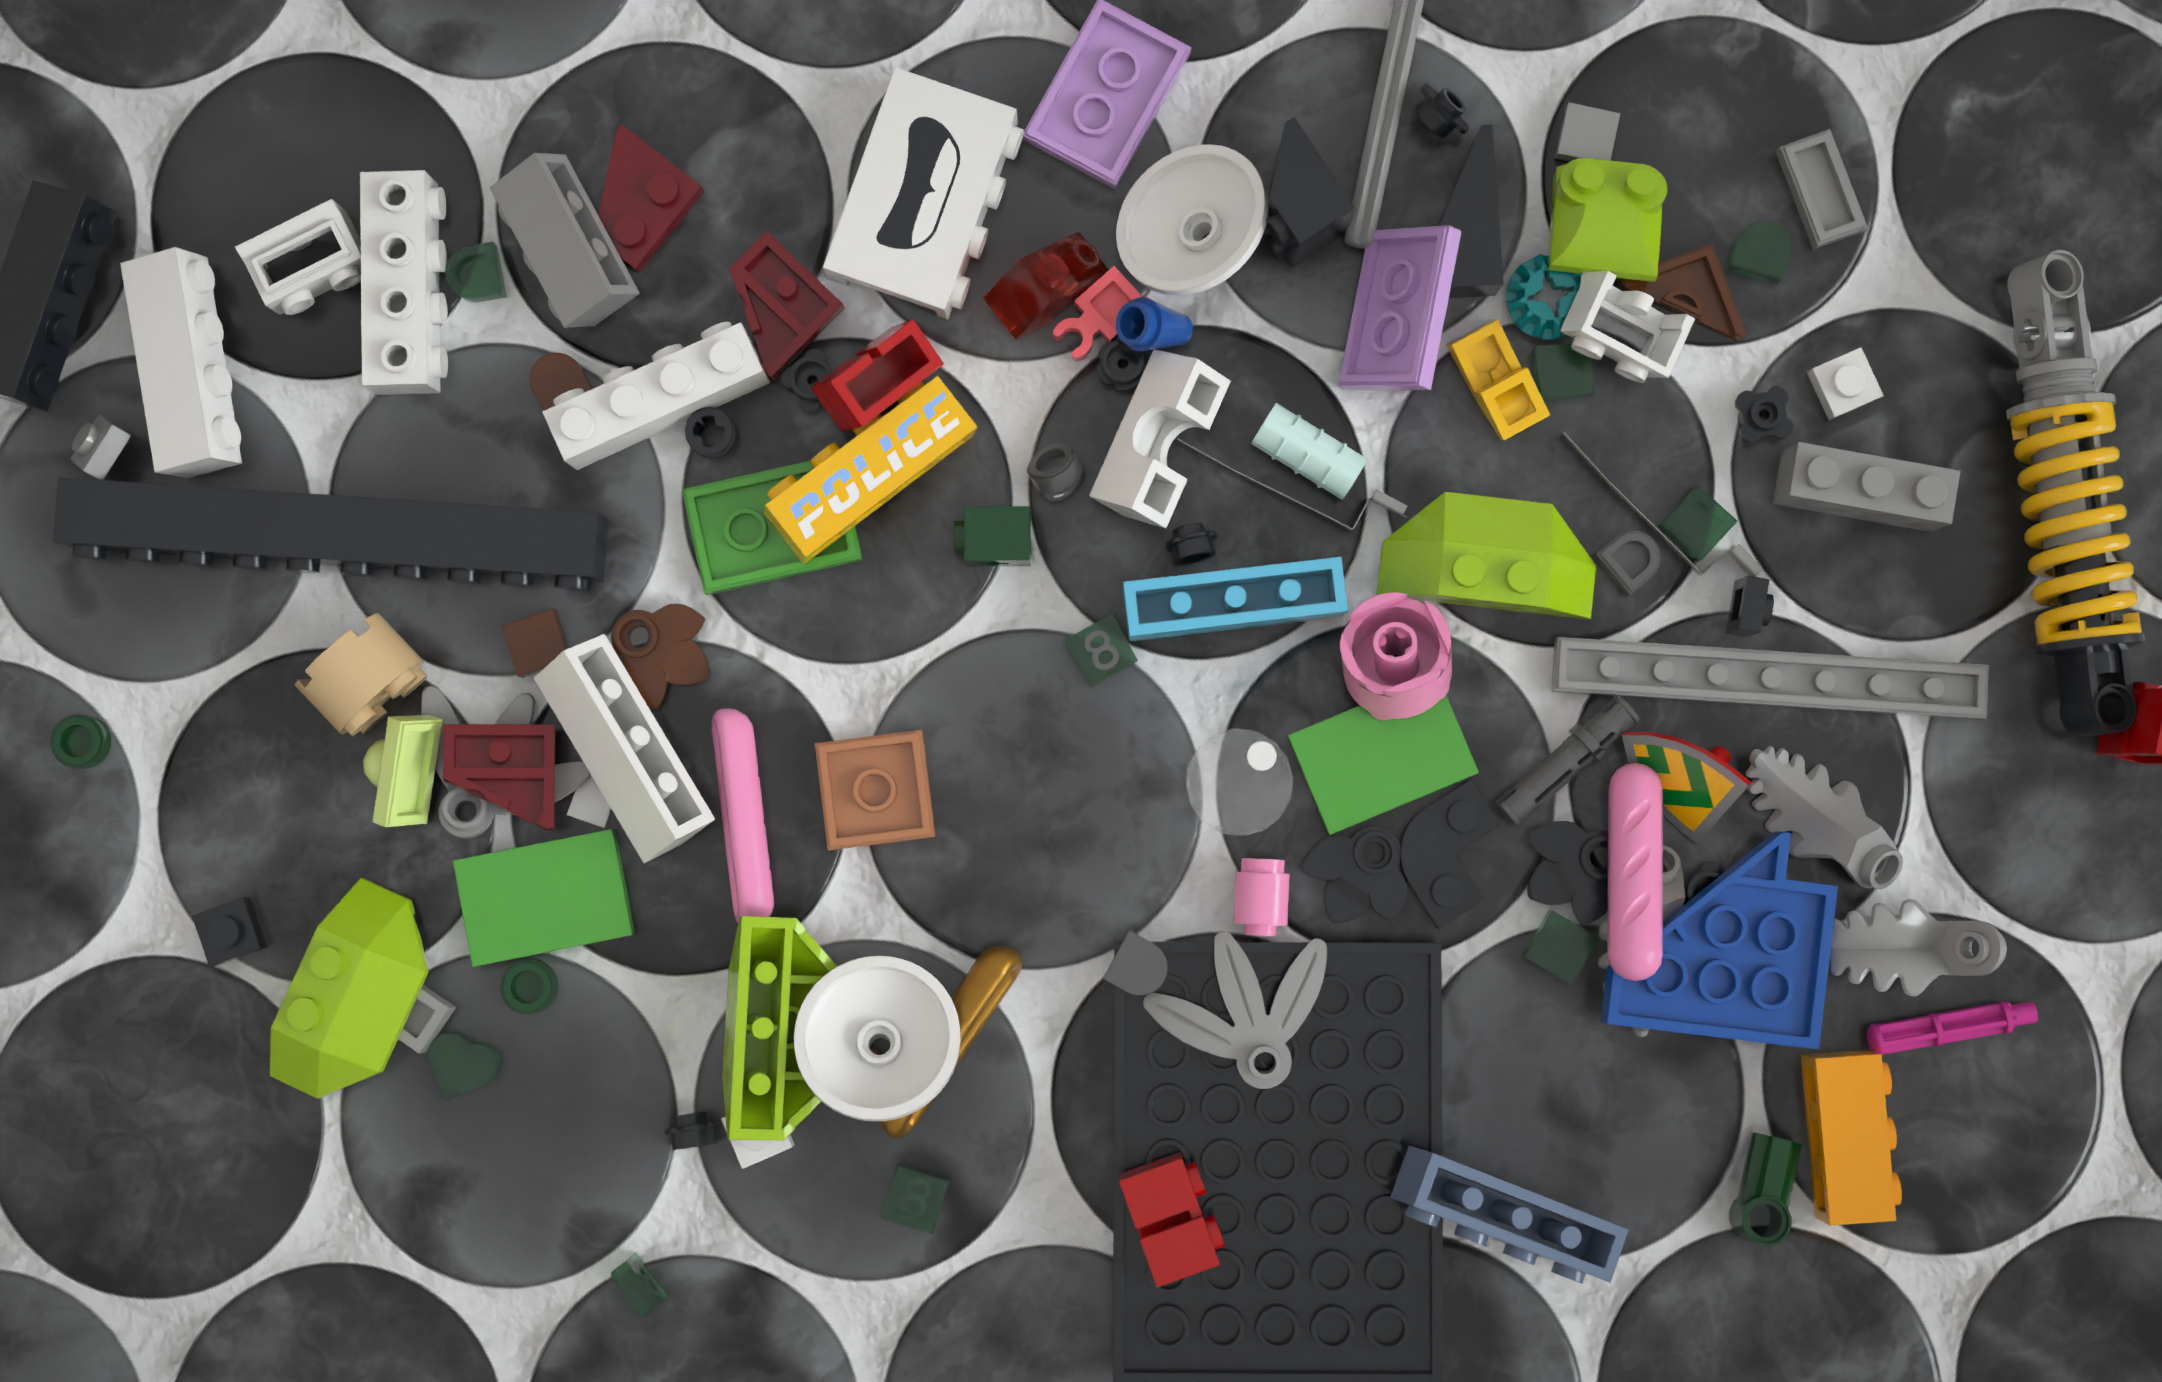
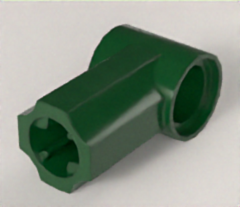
[1729,1132,1802,1246]

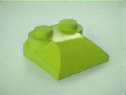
[1548,158,1667,282]

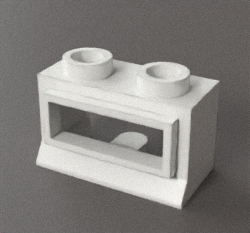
[235,199,361,315]
[1560,271,1695,383]

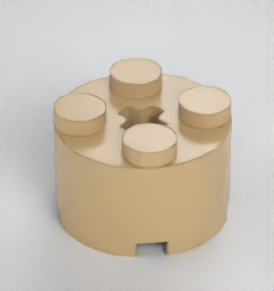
[295,613,428,736]

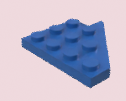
[1600,831,1838,1050]

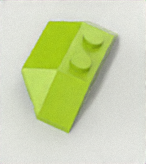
[1376,492,1596,620]
[270,878,429,1099]
[722,916,837,1141]

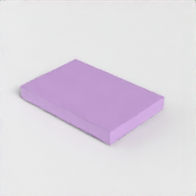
[1022,0,1192,190]
[1338,225,1462,390]

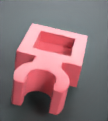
[1053,266,1142,362]

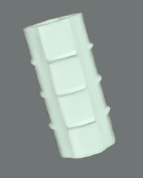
[1251,403,1368,499]

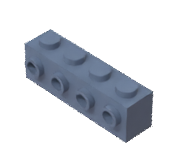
[1390,1145,1629,1284]

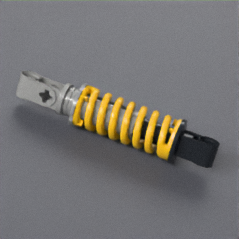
[2006,250,2146,737]

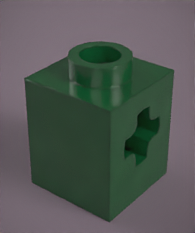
[954,506,1031,567]

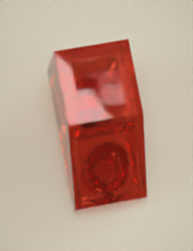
[983,232,1109,340]

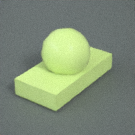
[363,715,443,827]

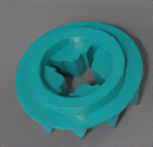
[1506,254,1582,340]

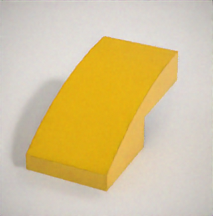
[1446,319,1550,441]

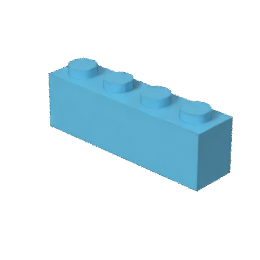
[1123,557,1348,641]

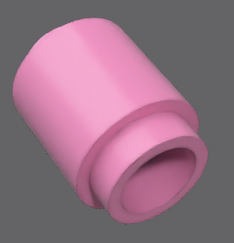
[1233,858,1290,936]

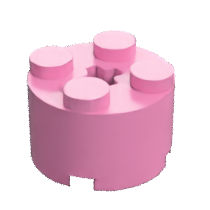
[1340,592,1452,721]

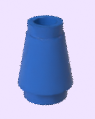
[1116,297,1193,351]

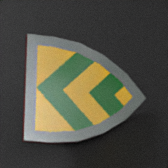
[1622,732,1752,844]

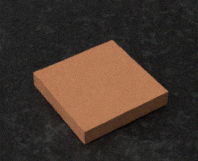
[815,730,936,851]

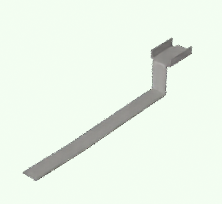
[1561,432,1763,577]
[1177,438,1408,530]

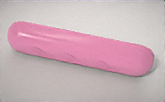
[712,708,774,923]
[1607,763,1663,981]

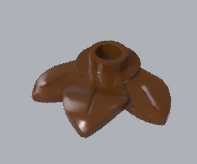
[611,604,710,709]

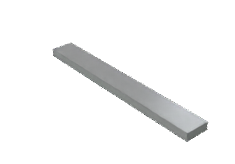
[1552,637,1989,720]

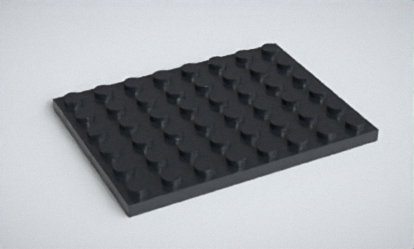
[1113,941,1443,1382]

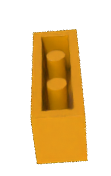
[1801,1050,1902,1226]

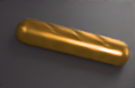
[879,946,1022,1139]

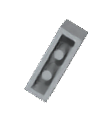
[489,153,640,328]
[1773,442,1960,532]

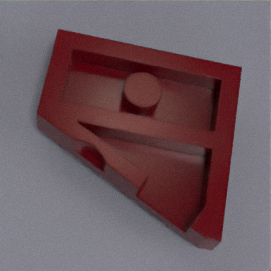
[598,124,704,274]
[729,231,845,381]
[443,724,555,831]

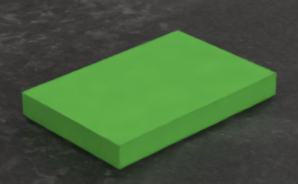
[682,461,863,595]
[1287,695,1479,835]
[453,829,635,967]

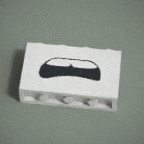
[823,67,1024,320]

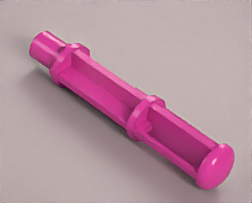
[1866,1001,2038,1056]

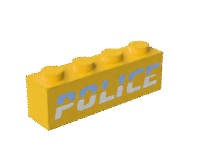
[764,376,977,565]

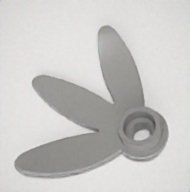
[421,685,591,839]
[1143,931,1327,1089]

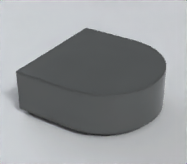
[1592,531,1661,597]
[1103,930,1168,995]

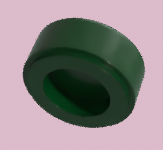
[50,714,111,769]
[500,959,558,1014]

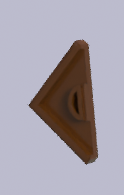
[1616,243,1747,341]

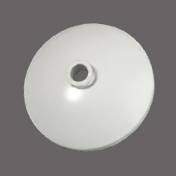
[1116,144,1269,296]
[794,956,961,1122]

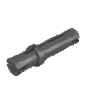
[1494,695,1640,827]

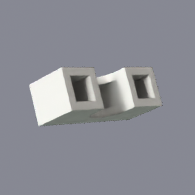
[1089,349,1231,529]

